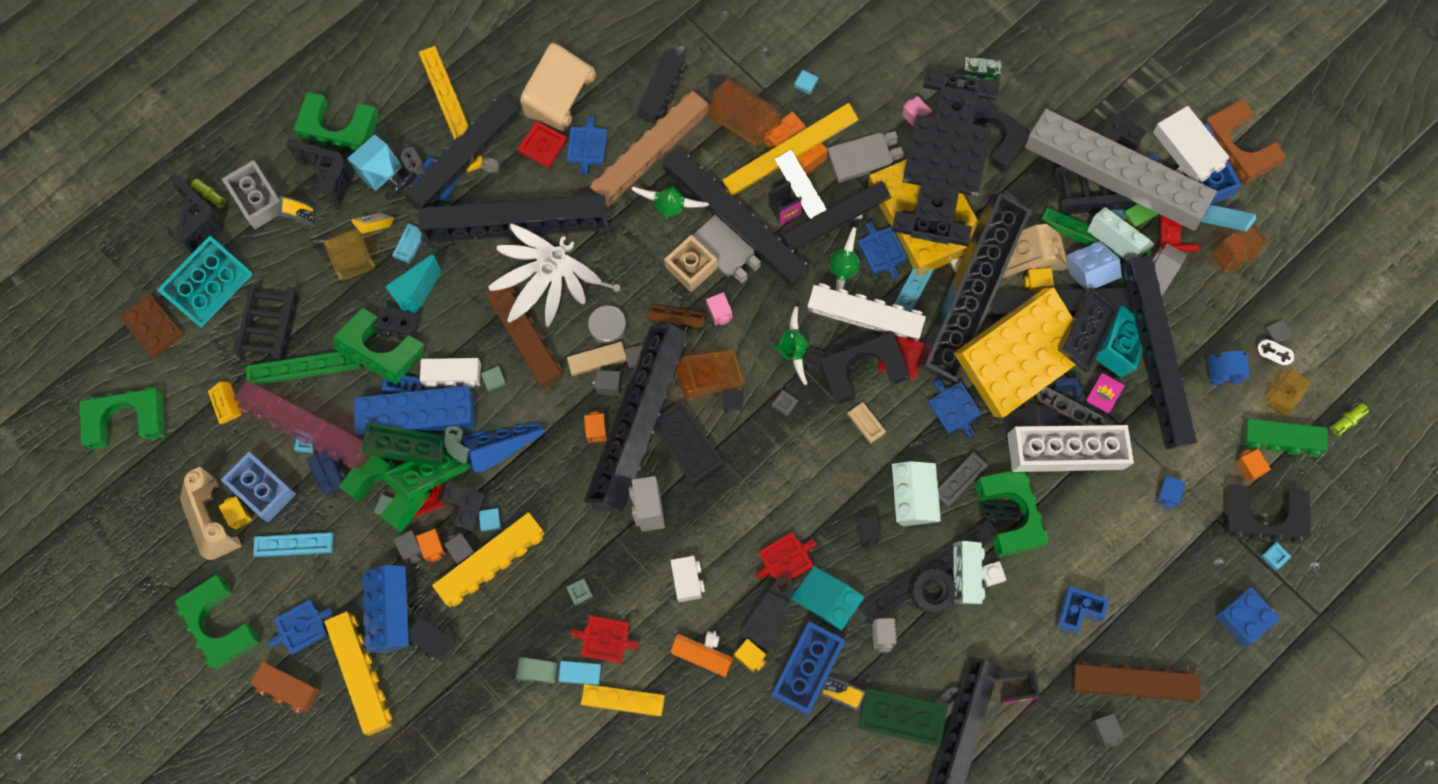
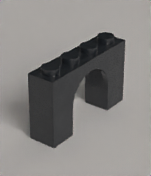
[973,98,1030,174]
[820,332,910,405]
[1223,484,1311,544]

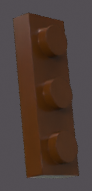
[647,304,706,328]

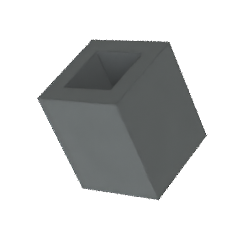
[592,370,622,395]
[394,530,423,564]
[444,533,475,565]
[1091,714,1124,748]

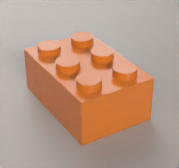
[764,112,828,175]

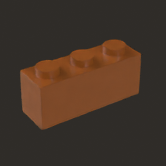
[250,662,320,714]

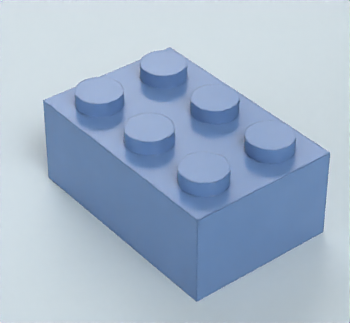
[221,452,296,523]

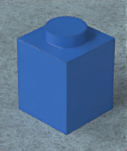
[1155,476,1186,509]

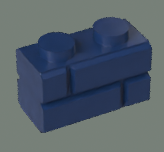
[307,449,347,496]

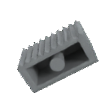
[872,618,897,653]

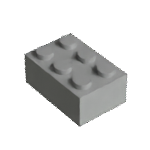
[222,160,279,229]
[629,476,665,532]

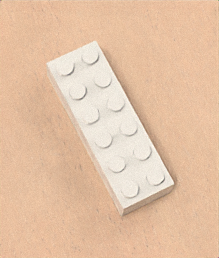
[808,283,926,341]
[1007,425,1134,472]

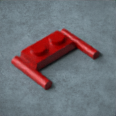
[1159,214,1199,252]

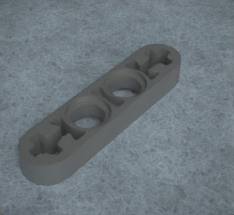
[1034,387,1106,426]

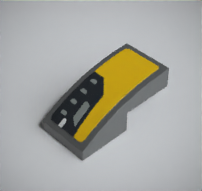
[278,196,314,226]
[820,676,866,711]

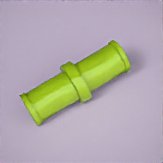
[190,179,226,209]
[1330,403,1369,436]

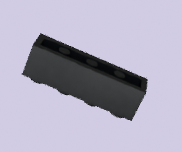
[637,50,687,124]

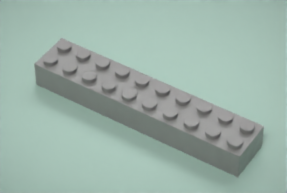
[1025,109,1217,231]

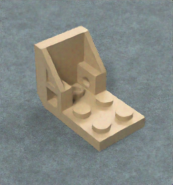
[1002,224,1068,278]

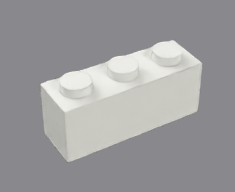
[420,358,481,389]

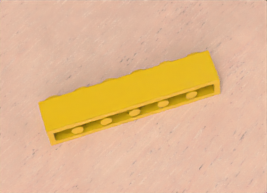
[432,512,545,607]
[324,612,392,736]

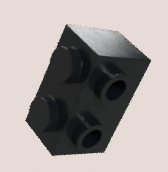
[375,306,421,341]
[408,617,456,661]

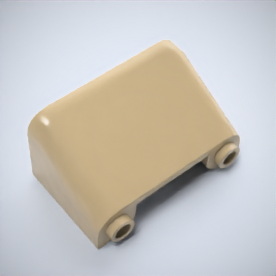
[521,43,596,131]
[180,467,242,560]

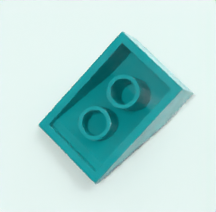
[385,254,442,313]
[1096,305,1143,377]
[791,566,864,634]

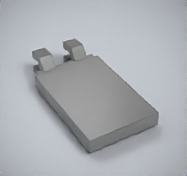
[827,131,903,183]
[692,215,761,284]

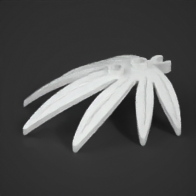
[488,224,601,327]

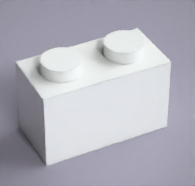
[671,556,705,602]

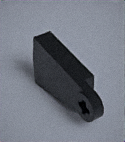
[739,577,794,652]

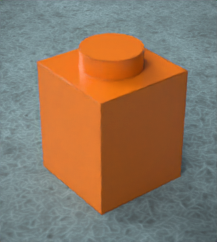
[584,412,607,443]
[1235,449,1271,482]
[416,529,446,562]

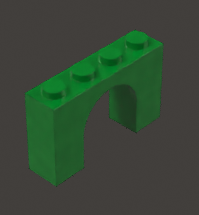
[293,92,379,153]
[334,308,424,385]
[79,387,165,450]
[338,454,431,532]
[974,471,1048,558]
[175,574,261,670]

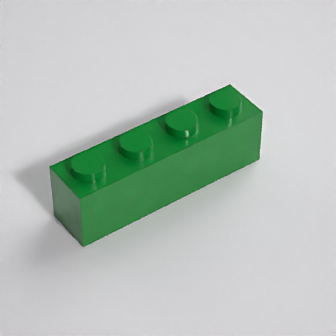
[1241,419,1328,457]

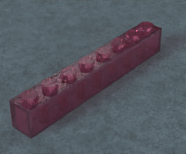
[233,380,371,470]

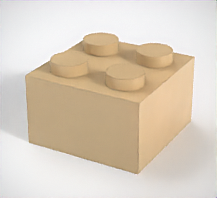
[664,235,718,292]

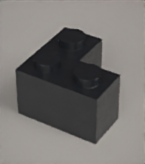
[1099,112,1147,151]
[1003,403,1060,438]
[436,481,484,533]

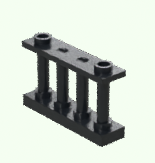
[1053,166,1136,215]
[234,283,300,361]

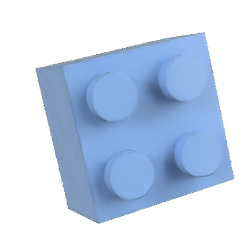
[1067,241,1122,290]

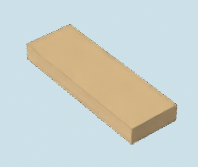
[567,342,627,376]

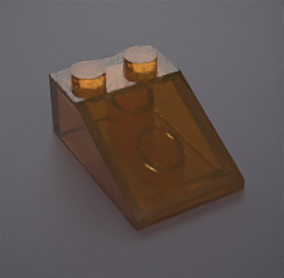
[676,350,744,400]

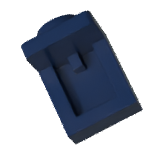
[1052,376,1083,401]

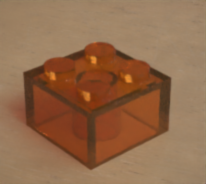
[1212,223,1267,273]

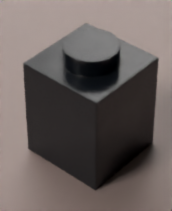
[856,515,882,547]

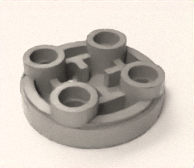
[588,306,626,343]

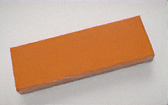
[670,634,733,677]

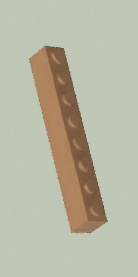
[590,91,709,207]

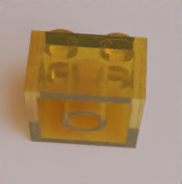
[323,228,376,281]

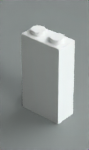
[1153,106,1229,182]

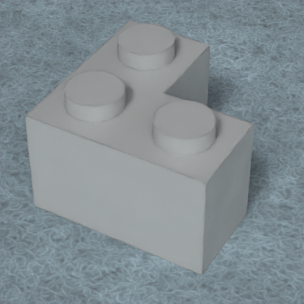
[1153,243,1187,295]

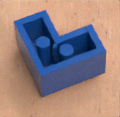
[1055,587,1109,635]

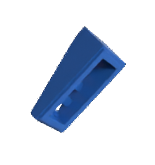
[381,375,422,394]

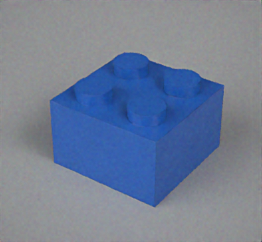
[1215,587,1280,648]

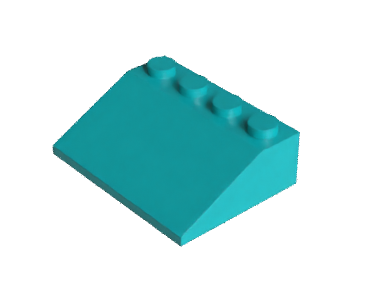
[157,236,253,328]

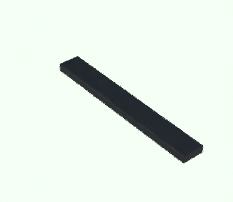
[859,519,999,624]

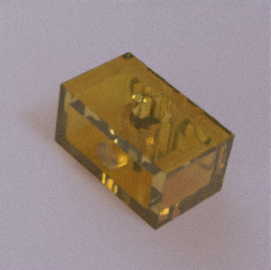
[1265,369,1312,418]

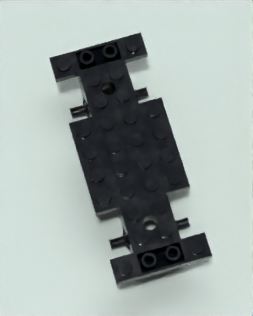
[892,68,1000,247]

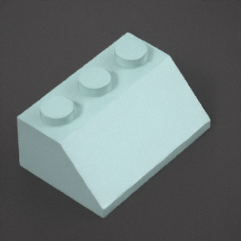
[1087,207,1154,261]
[892,462,941,526]
[953,541,985,604]

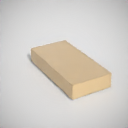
[847,402,886,444]

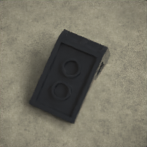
[286,139,353,209]
[169,173,223,253]

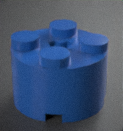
[1207,351,1250,386]

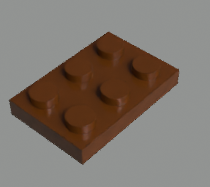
[120,294,184,358]

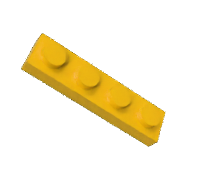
[581,684,665,717]

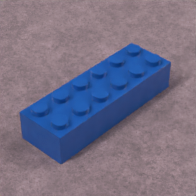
[354,386,475,441]

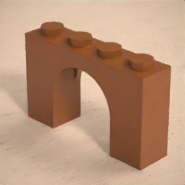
[1203,99,1287,185]

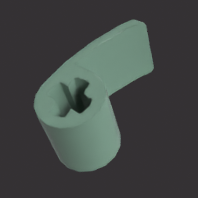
[443,426,469,463]
[516,658,557,683]

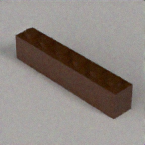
[485,287,563,390]
[1071,662,1200,702]

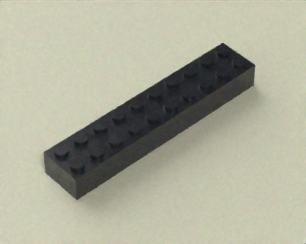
[418,193,609,244]
[916,193,1031,383]
[584,324,688,512]

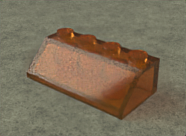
[707,79,782,147]

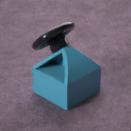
[348,134,414,199]

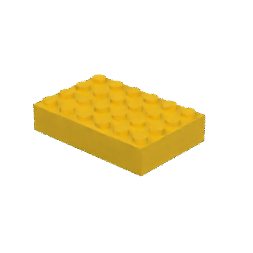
[868,159,978,276]
[954,287,1076,418]

